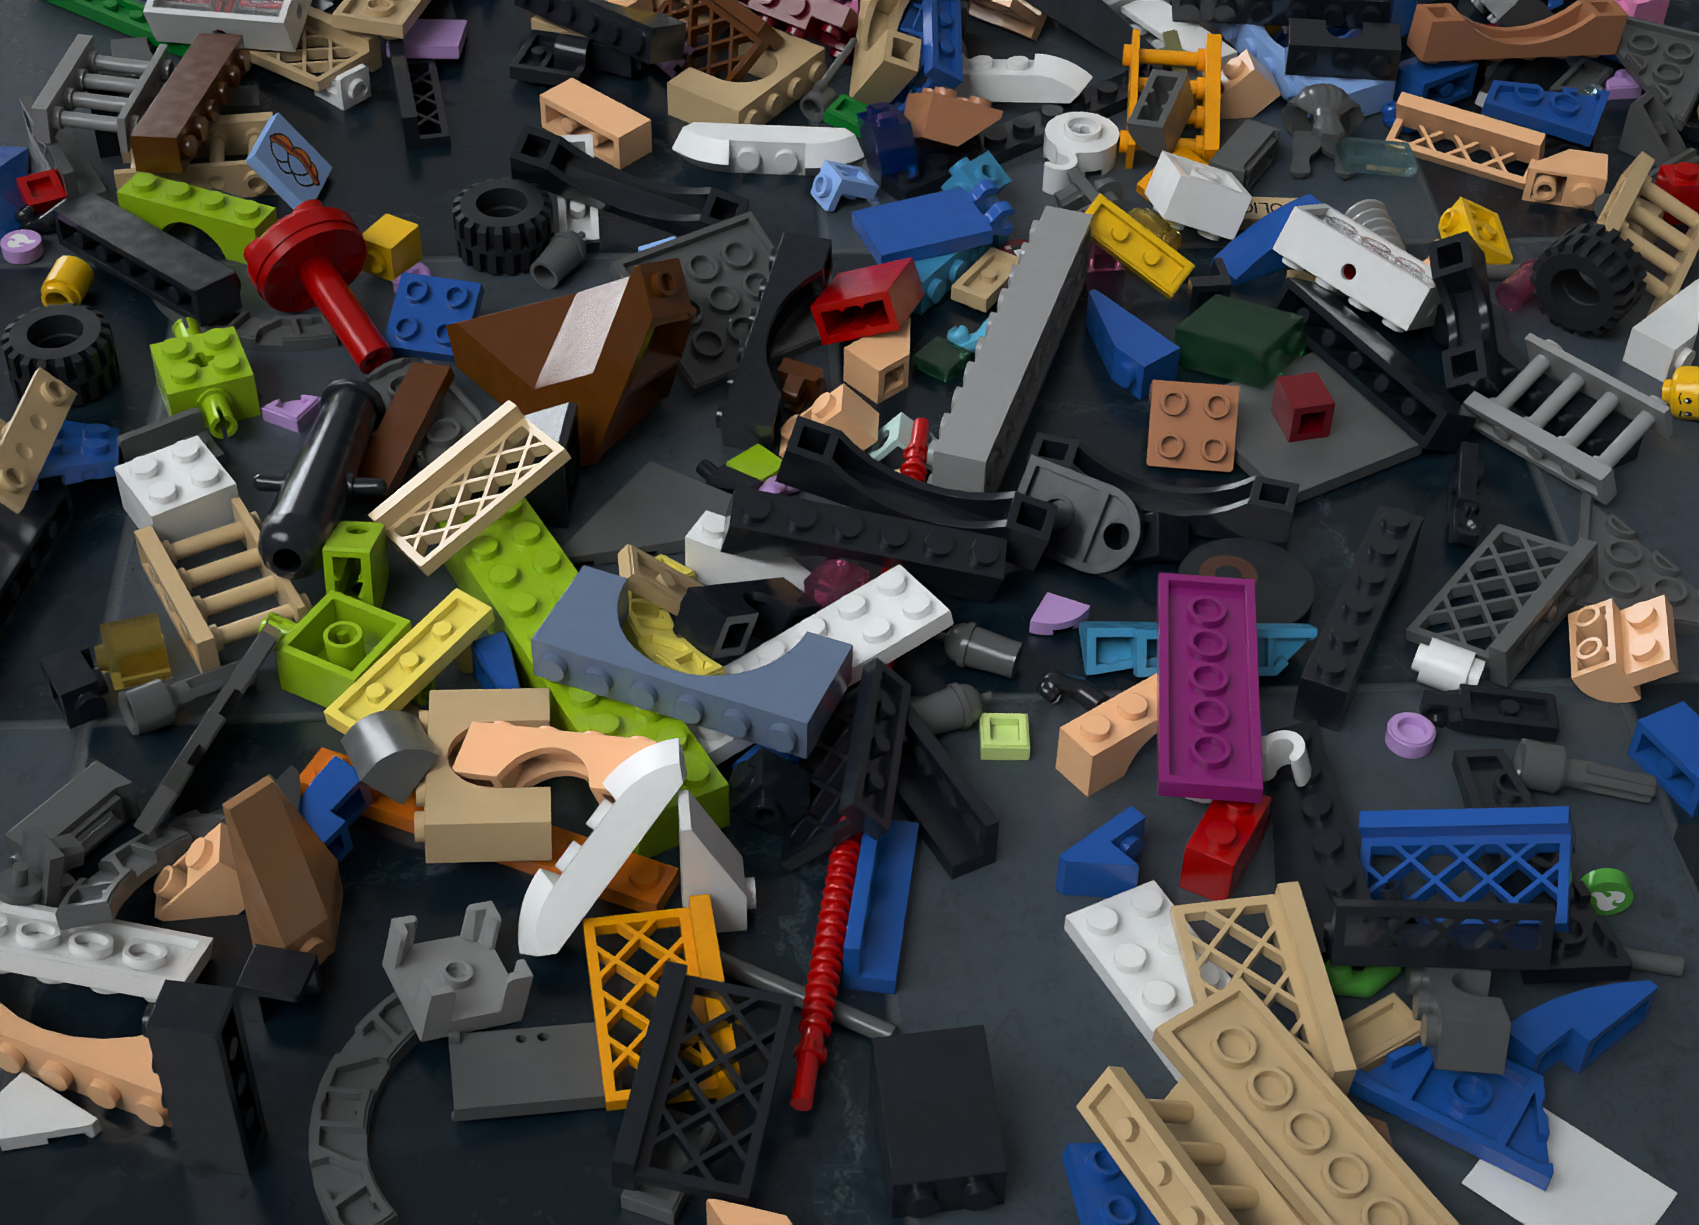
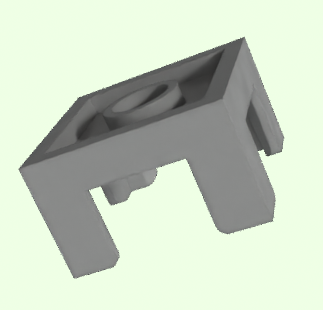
[382,901,533,1042]

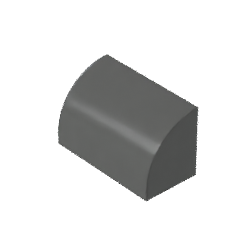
[1127,69,1194,157]
[341,710,439,805]

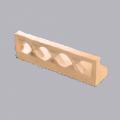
[1385,92,1546,190]

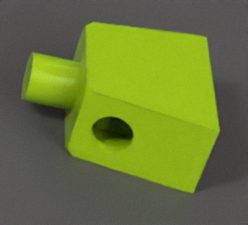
[322,521,389,609]

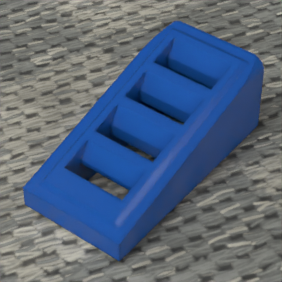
[471,631,520,689]

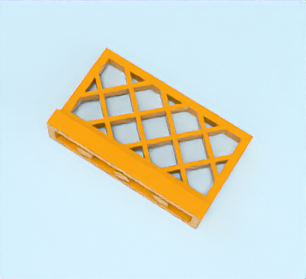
[583,894,741,1111]

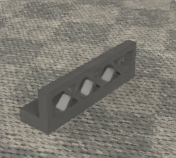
[20,95,109,201]

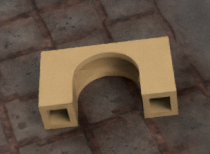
[849,0,922,111]
[667,27,827,125]
[414,688,552,863]

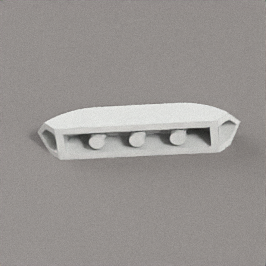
[915,53,1093,103]
[672,122,865,176]
[518,738,687,956]

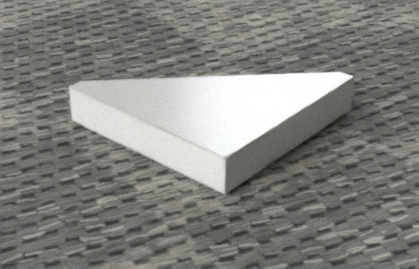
[0,1071,101,1151]

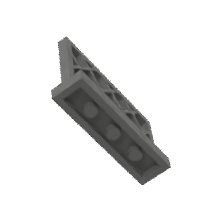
[1406,524,1598,687]

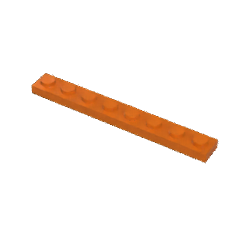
[299,747,680,912]

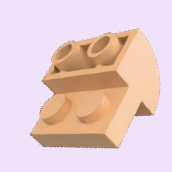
[1568,594,1679,703]

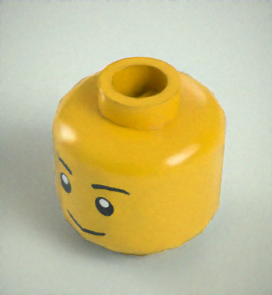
[1662,366,1699,420]

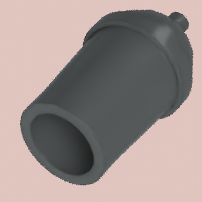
[530,231,587,289]
[934,621,1024,679]
[909,682,993,735]

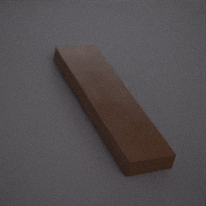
[352,362,455,504]

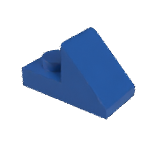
[1055,806,1146,898]

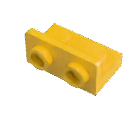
[1438,196,1513,264]

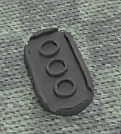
[366,358,485,470]

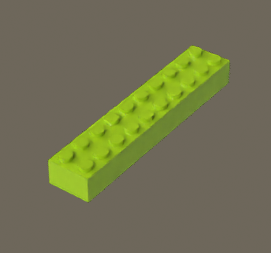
[436,497,730,858]

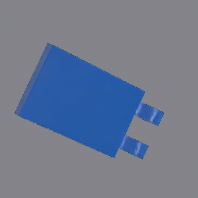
[852,179,1015,264]

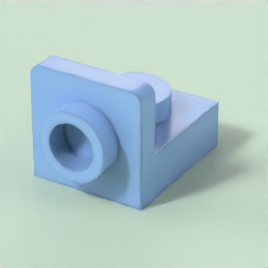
[811,160,879,212]

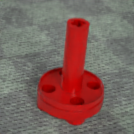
[243,199,393,374]

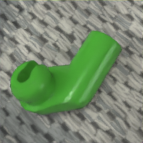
[1324,960,1401,998]

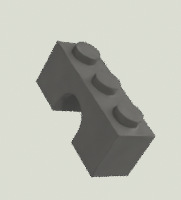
[1405,967,1511,1074]

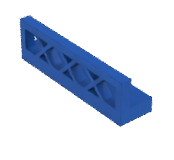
[842,820,919,994]

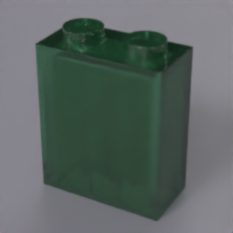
[1175,294,1307,389]

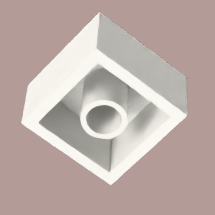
[1145,150,1252,241]
[114,435,239,544]

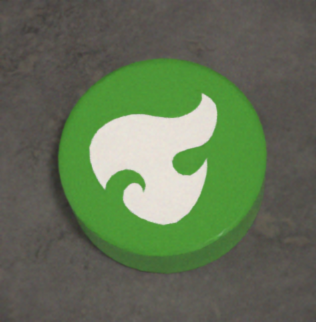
[1580,868,1634,916]

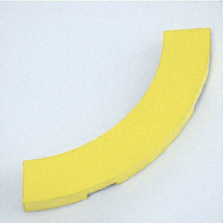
[622,554,726,676]

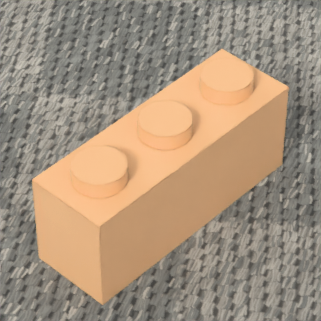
[540,78,652,170]

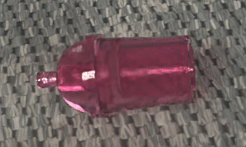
[1495,258,1539,312]

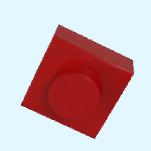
[16,168,68,214]

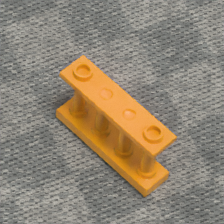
[1118,29,1222,169]

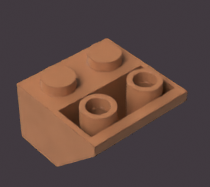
[898,87,1003,147]

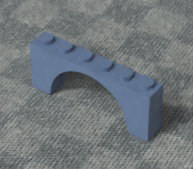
[531,565,853,759]

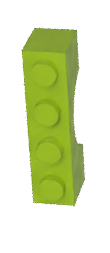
[117,172,278,265]

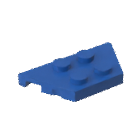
[31,420,120,491]
[1348,1038,1554,1191]

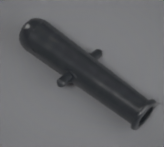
[252,378,387,580]

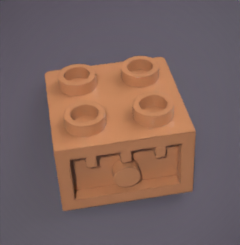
[1146,380,1240,473]

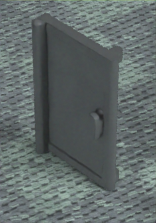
[448,1022,623,1122]

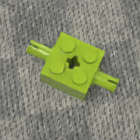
[149,317,261,439]
[259,589,436,708]

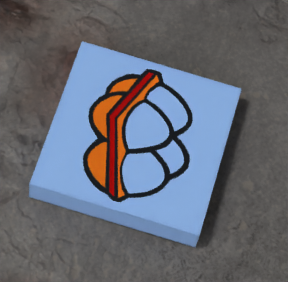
[246,112,333,210]

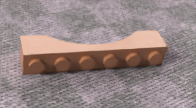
[1406,0,1629,64]

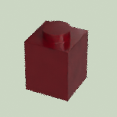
[1271,372,1336,442]

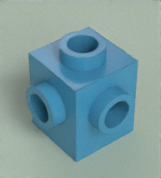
[941,150,1012,202]

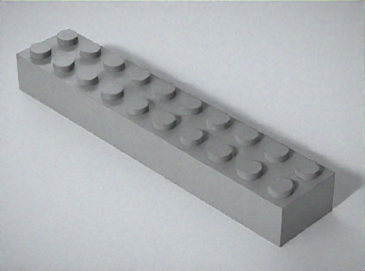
[926,205,1093,493]

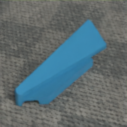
[1079,621,1318,677]

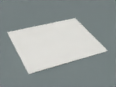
[1462,1107,1678,1225]

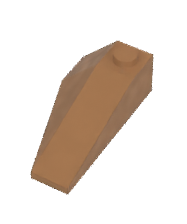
[222,775,343,965]

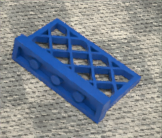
[890,0,963,120]
[1358,806,1576,932]

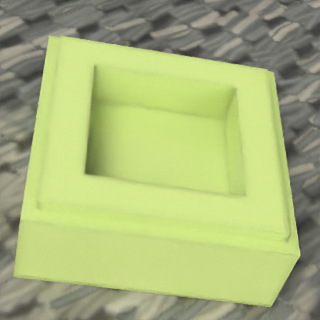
[979,713,1030,760]

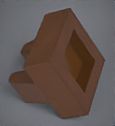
[777,357,827,415]

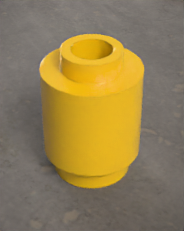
[41,255,94,307]

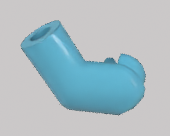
[947,318,988,355]

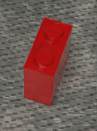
[810,257,924,345]

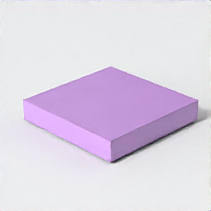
[386,19,468,59]

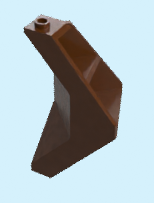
[446,258,697,467]

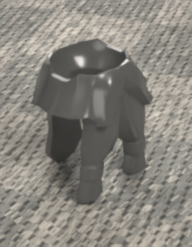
[1280,83,1364,179]

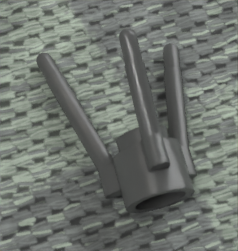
[800,37,858,122]

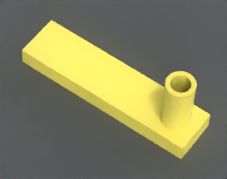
[323,588,495,734]

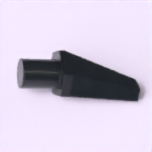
[696,459,764,494]

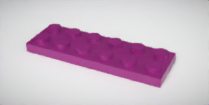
[1157,573,1263,803]

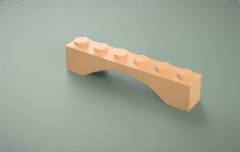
[0,1003,172,1128]

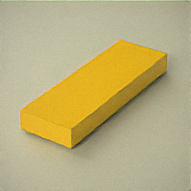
[1085,193,1195,299]

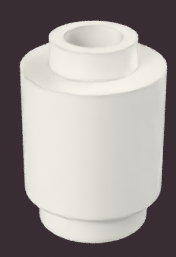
[1411,637,1486,692]

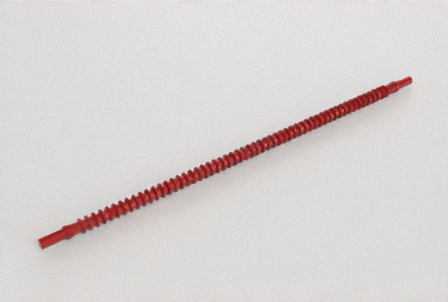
[790,418,930,1111]

